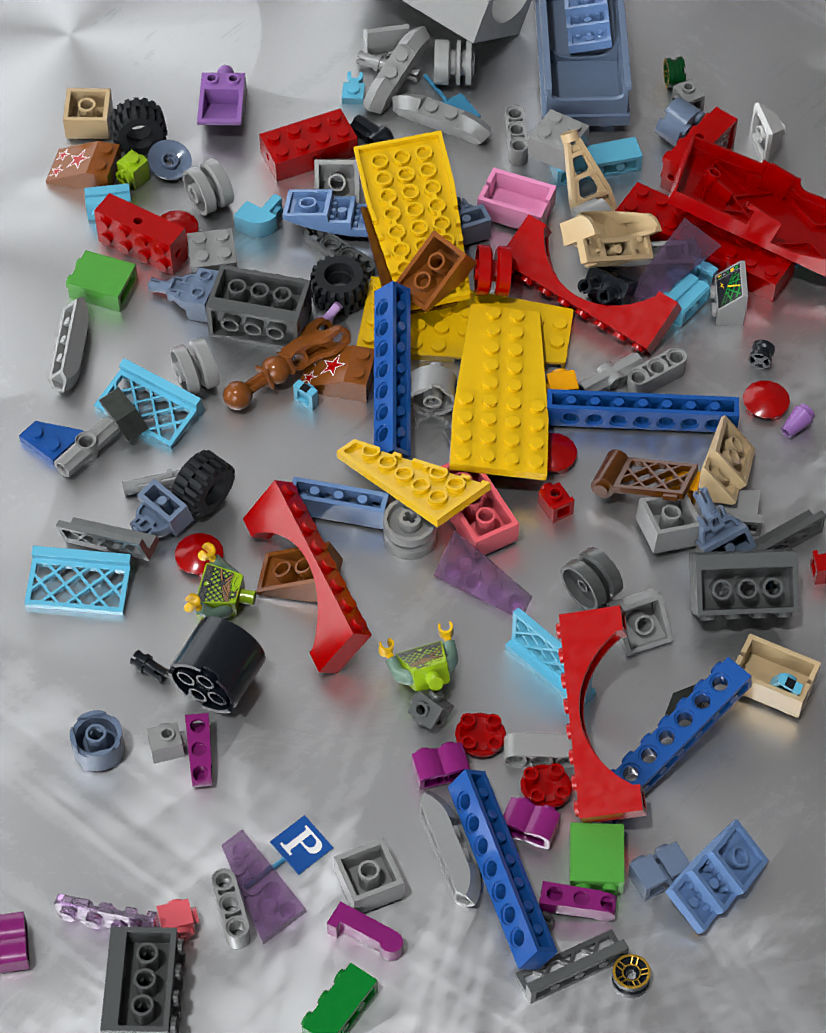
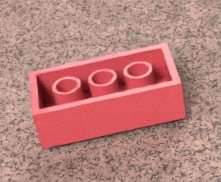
[441,463,519,559]

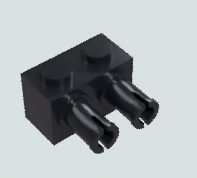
[577,267,639,305]

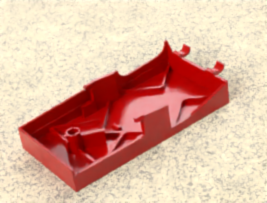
[667,135,826,277]

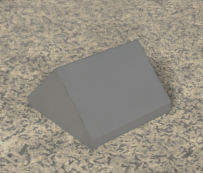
[363,24,410,54]

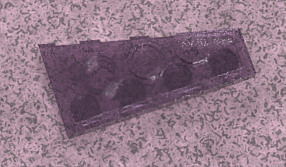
[633,218,722,301]
[433,531,533,616]
[221,829,307,945]
[54,894,160,931]

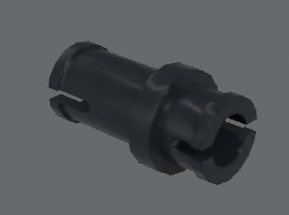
[130,650,169,684]

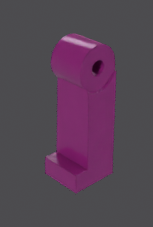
[185,713,212,787]
[539,881,617,922]
[327,901,403,961]

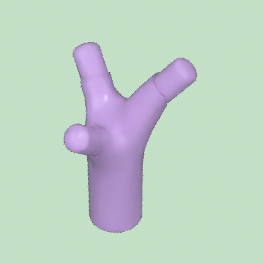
[318,301,343,326]

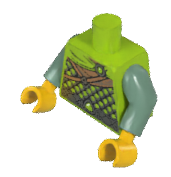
[184,543,257,619]
[378,621,458,692]

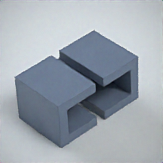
[628,842,690,902]

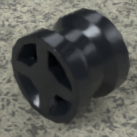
[748,339,775,369]

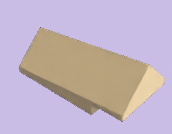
[699,415,755,505]

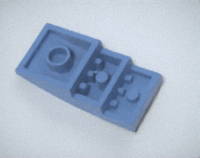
[564,0,612,54]
[282,189,368,237]
[665,819,769,934]

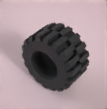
[109,97,168,156]
[310,254,368,316]
[172,450,235,517]

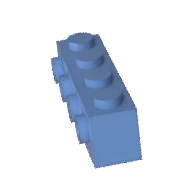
[292,477,389,529]

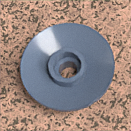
[147,140,192,180]

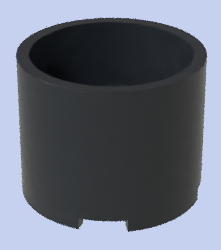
[168,616,266,714]

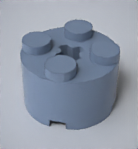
[655,97,705,146]
[70,710,125,772]

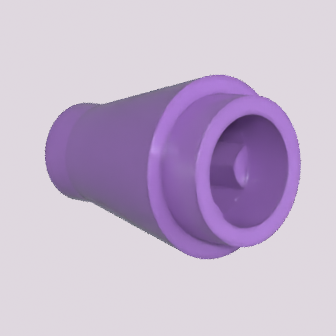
[781,404,815,438]

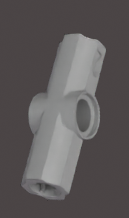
[578,353,643,392]
[54,417,120,477]

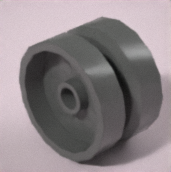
[560,547,623,610]

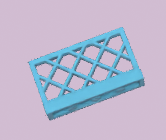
[94,358,205,450]
[24,546,134,615]
[505,607,597,706]

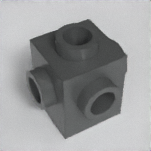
[408,689,455,730]

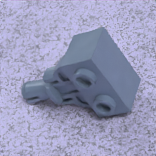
[457,197,492,246]
[148,267,218,323]
[129,478,194,538]
[693,487,757,552]

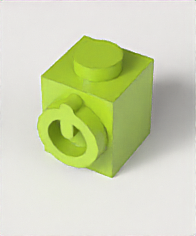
[116,150,150,191]

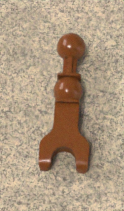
[223,317,351,410]

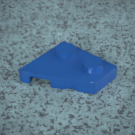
[19,421,84,466]

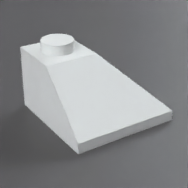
[750,102,786,162]

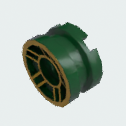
[663,56,686,88]

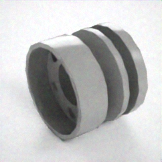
[434,40,475,86]

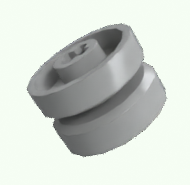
[182,158,234,216]
[169,337,220,394]
[383,500,437,560]

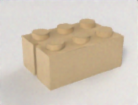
[735,634,821,718]

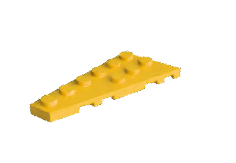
[336,439,491,527]

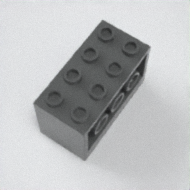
[206,265,312,349]
[689,549,799,620]
[100,926,186,1033]

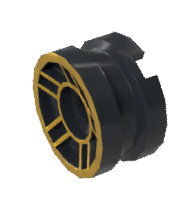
[612,954,651,999]

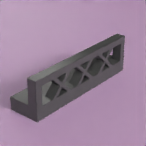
[752,509,826,550]
[56,517,159,561]
[515,929,629,1004]

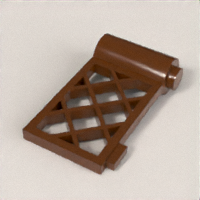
[591,449,699,501]

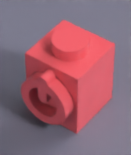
[156,899,199,942]

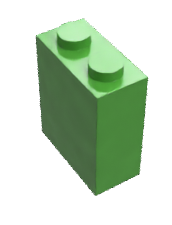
[66,250,138,312]
[569,822,624,895]

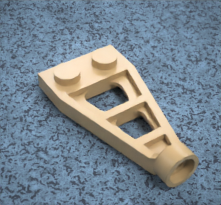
[560,129,617,211]

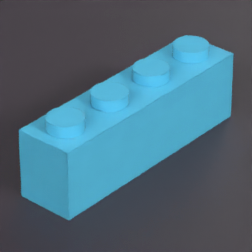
[549,137,643,187]

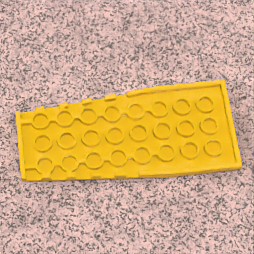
[353,130,471,310]
[356,276,574,368]
[449,304,549,481]

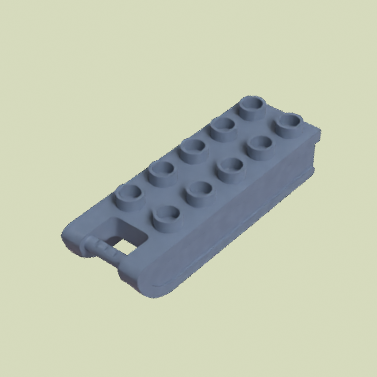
[534,0,632,127]

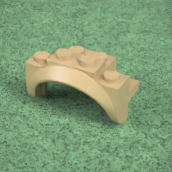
[560,211,662,268]

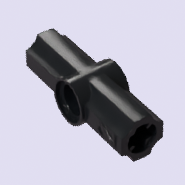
[350,114,395,144]

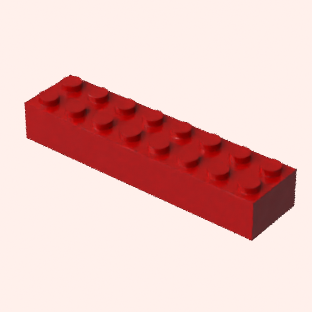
[615,182,796,303]

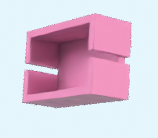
[477,167,557,229]

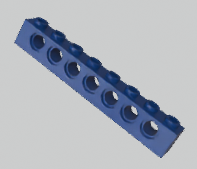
[374,281,411,459]
[547,389,740,432]
[600,657,752,824]
[448,769,558,970]

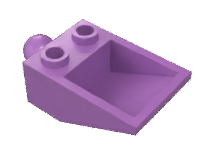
[197,65,247,125]

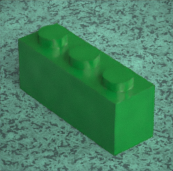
[301,962,378,1033]

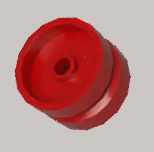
[473,245,512,297]

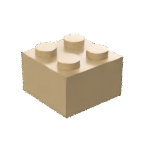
[63,88,113,139]

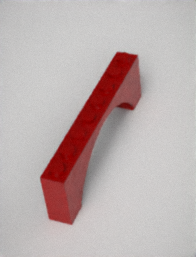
[507,214,682,355]
[243,480,372,674]
[556,605,647,823]

